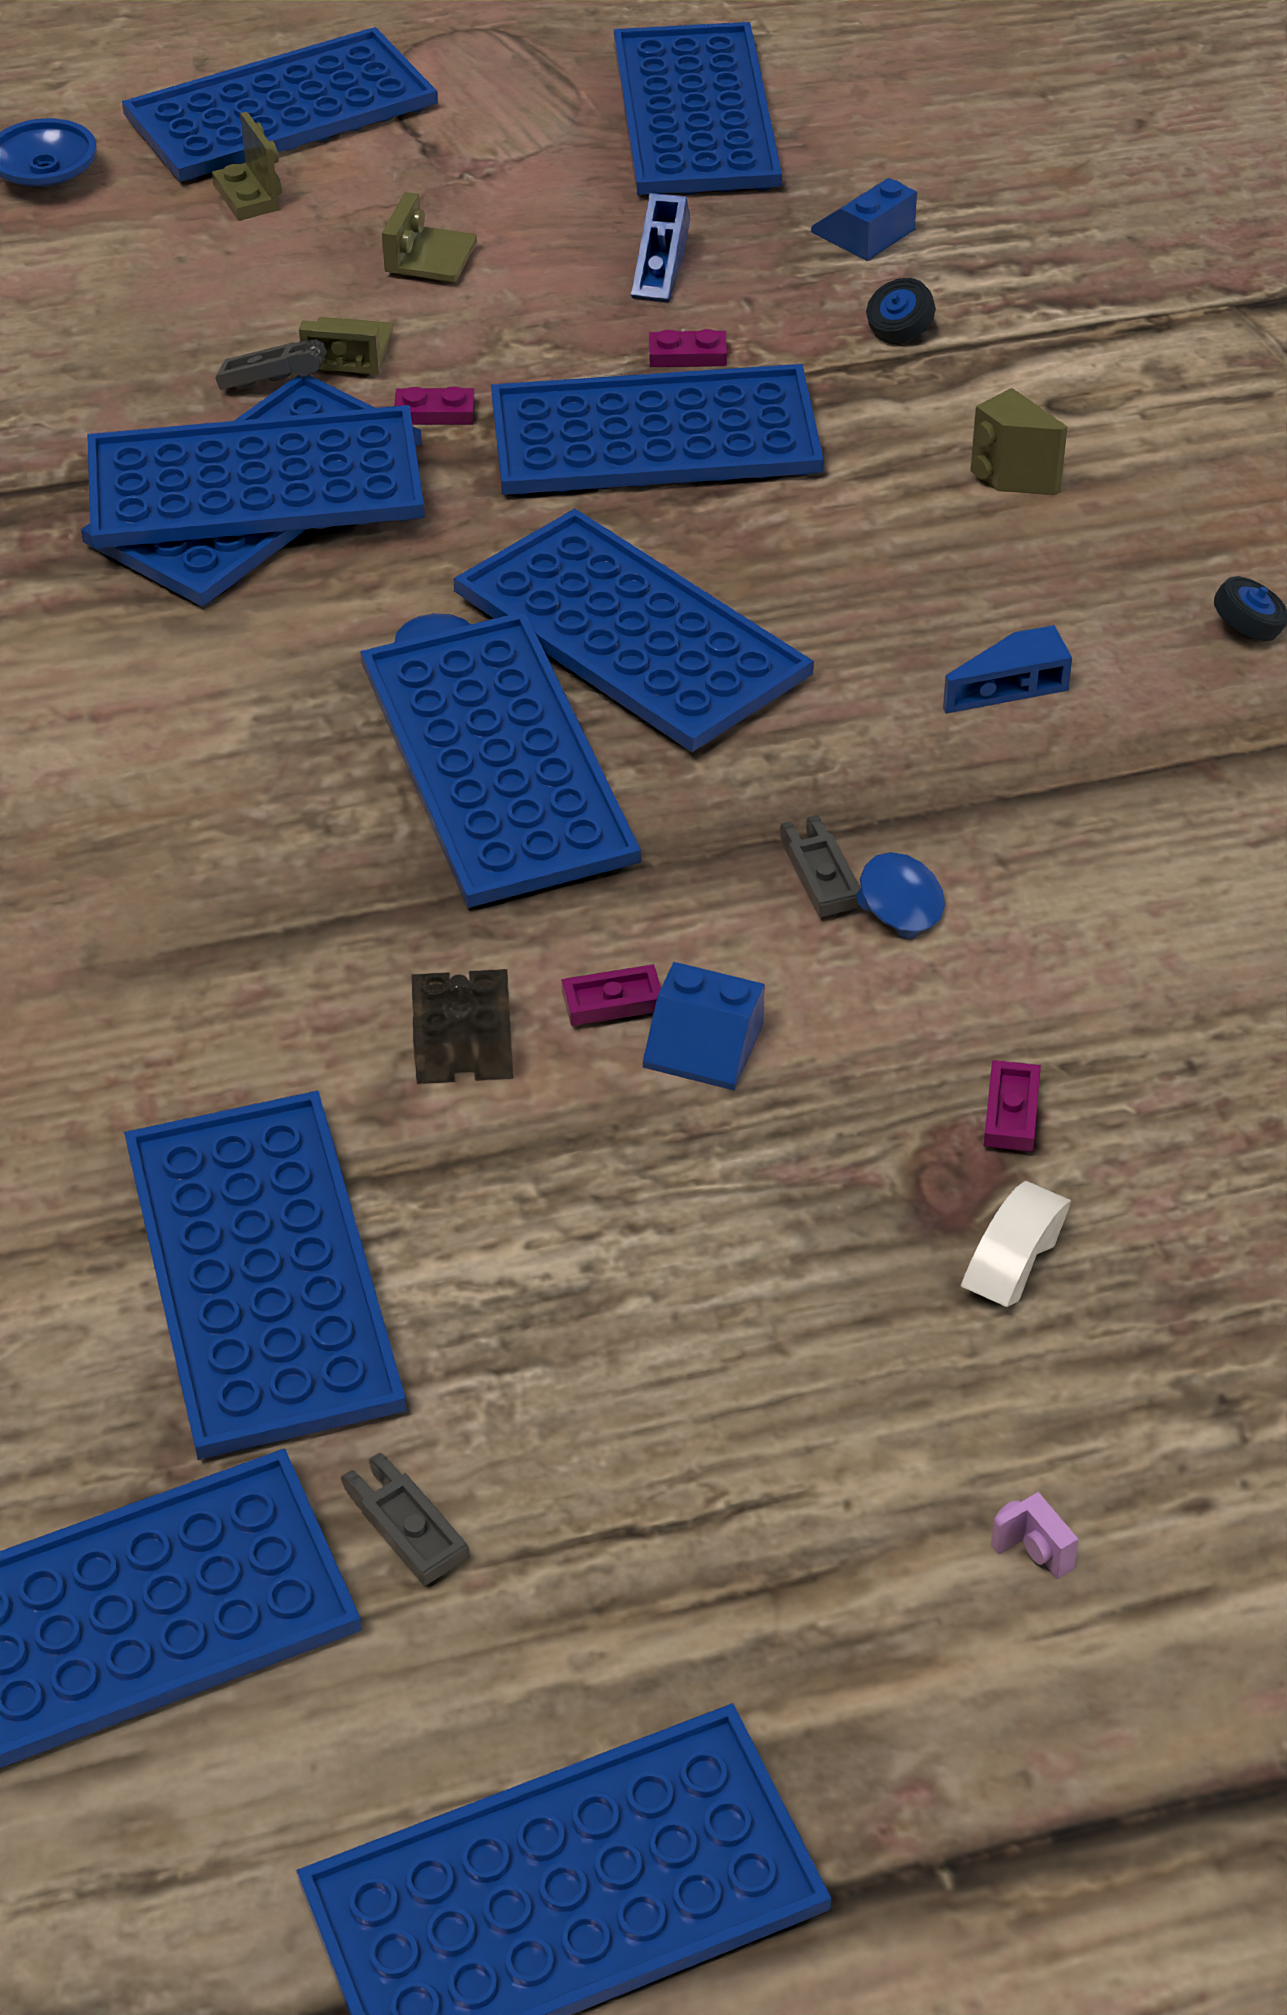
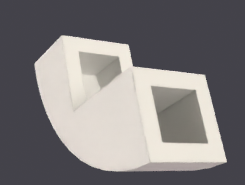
[961,1181,1072,1307]

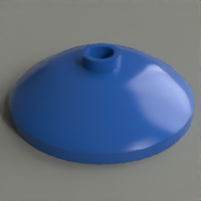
[0,118,97,187]

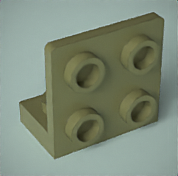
[212,112,282,221]
[382,192,477,282]
[299,317,393,375]

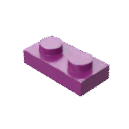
[649,329,727,367]
[394,386,475,425]
[561,964,661,1026]
[983,1060,1041,1152]

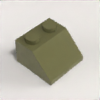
[970,388,1068,495]

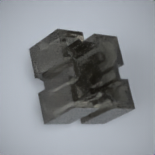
[411,969,513,1084]

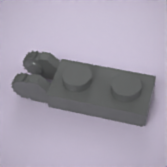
[215,339,327,390]
[780,815,861,918]
[341,1452,470,1587]

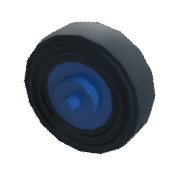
[866,278,936,343]
[1214,576,1287,641]

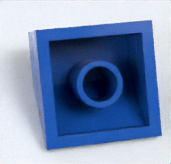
[811,178,917,261]
[643,962,765,1091]

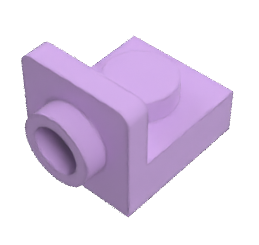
[991,1492,1079,1579]

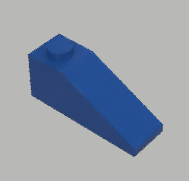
[631,193,691,302]
[943,625,1072,713]

